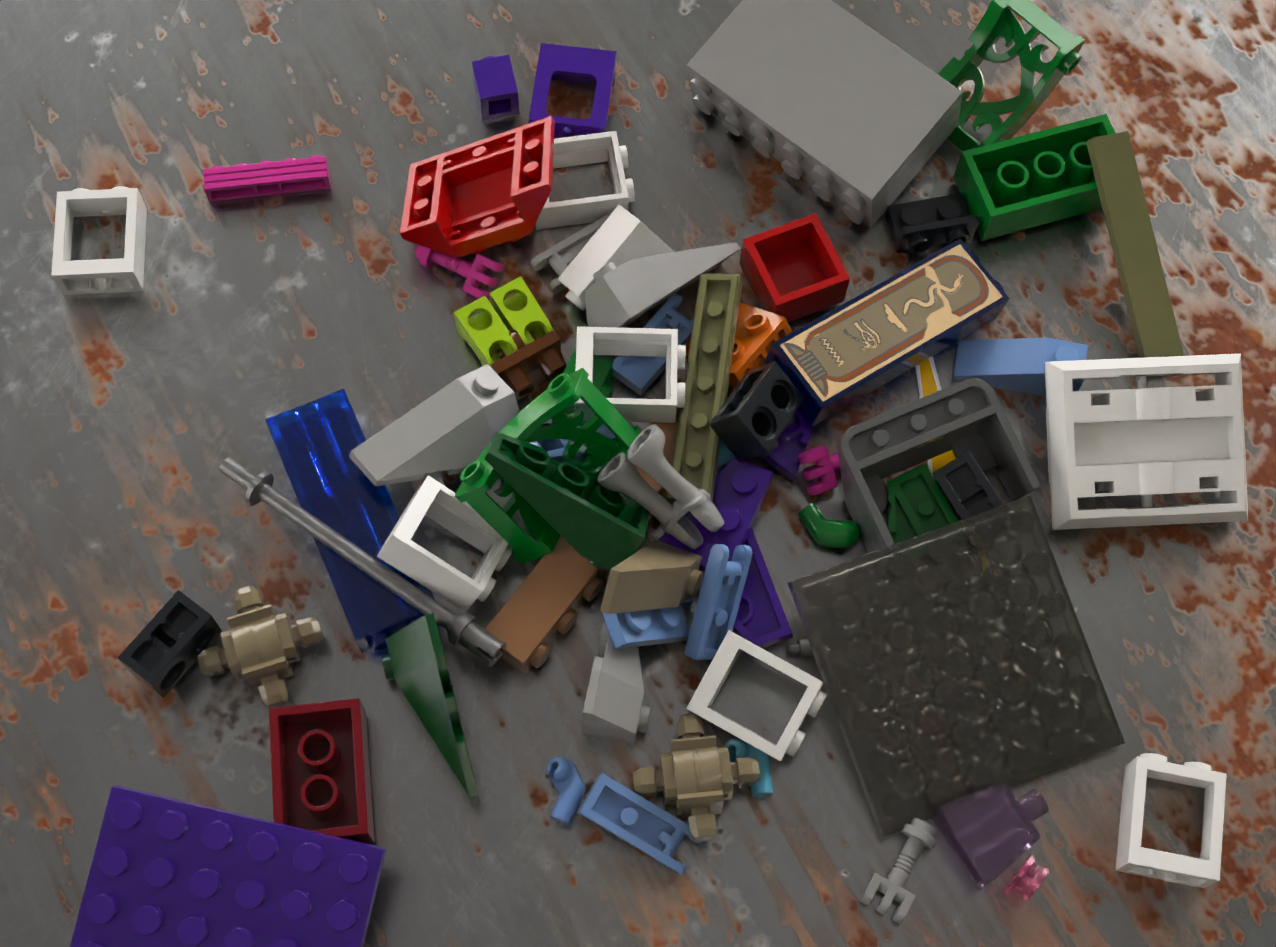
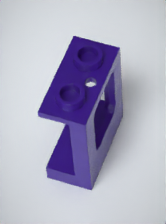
[528,43,617,139]

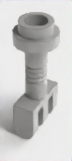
[860,817,938,925]

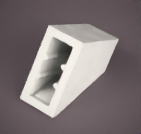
[558,205,674,311]

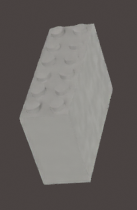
[686,0,963,228]

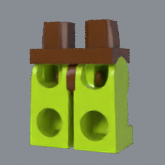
[454,276,567,400]

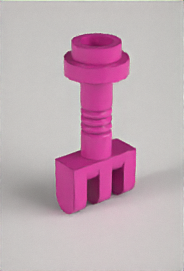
[415,245,504,300]
[797,445,840,495]

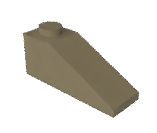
[600,540,704,614]

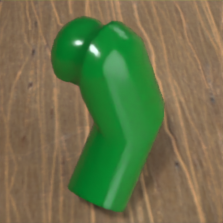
[798,503,860,548]

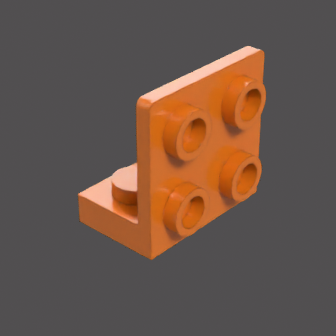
[685,302,795,389]

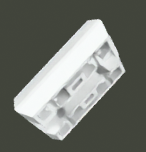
[1045,354,1248,530]

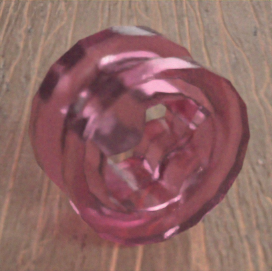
[1008,854,1050,901]

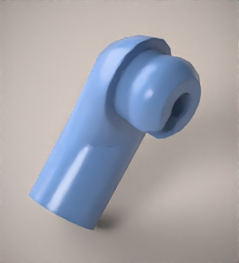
[546,756,586,826]

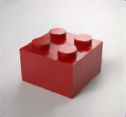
[739,213,850,322]

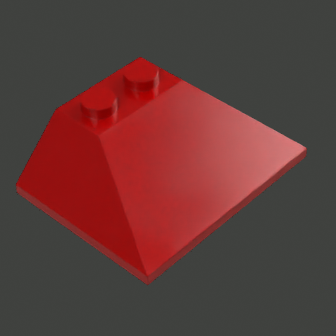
[400,116,555,258]

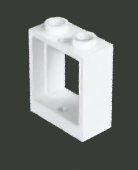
[535,131,635,230]
[51,186,147,295]
[574,326,686,423]
[377,476,512,612]
[686,630,827,761]
[1115,753,1227,888]

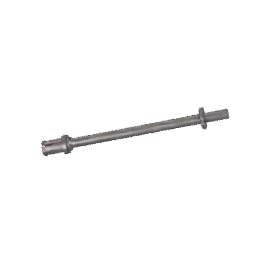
[219,457,506,667]

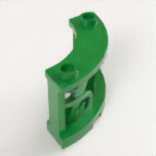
[937,0,1085,151]
[455,368,643,565]

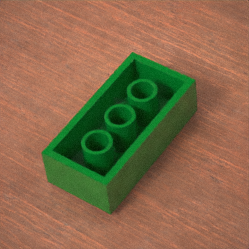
[953,114,1115,241]

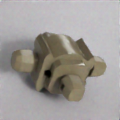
[197,586,324,708]
[633,714,760,842]

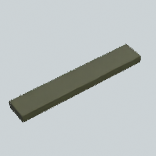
[1086,131,1184,358]
[667,274,743,504]

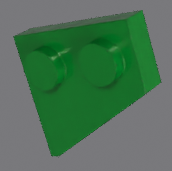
[888,463,965,574]

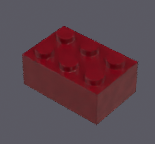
[268,698,375,844]

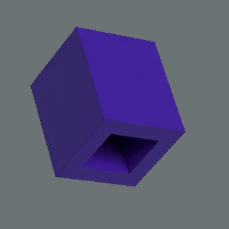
[471,54,520,121]

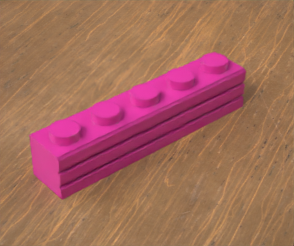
[203,155,331,202]

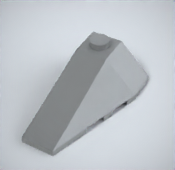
[584,242,741,328]
[349,364,519,486]
[583,622,651,745]

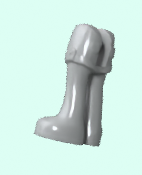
[597,424,724,550]

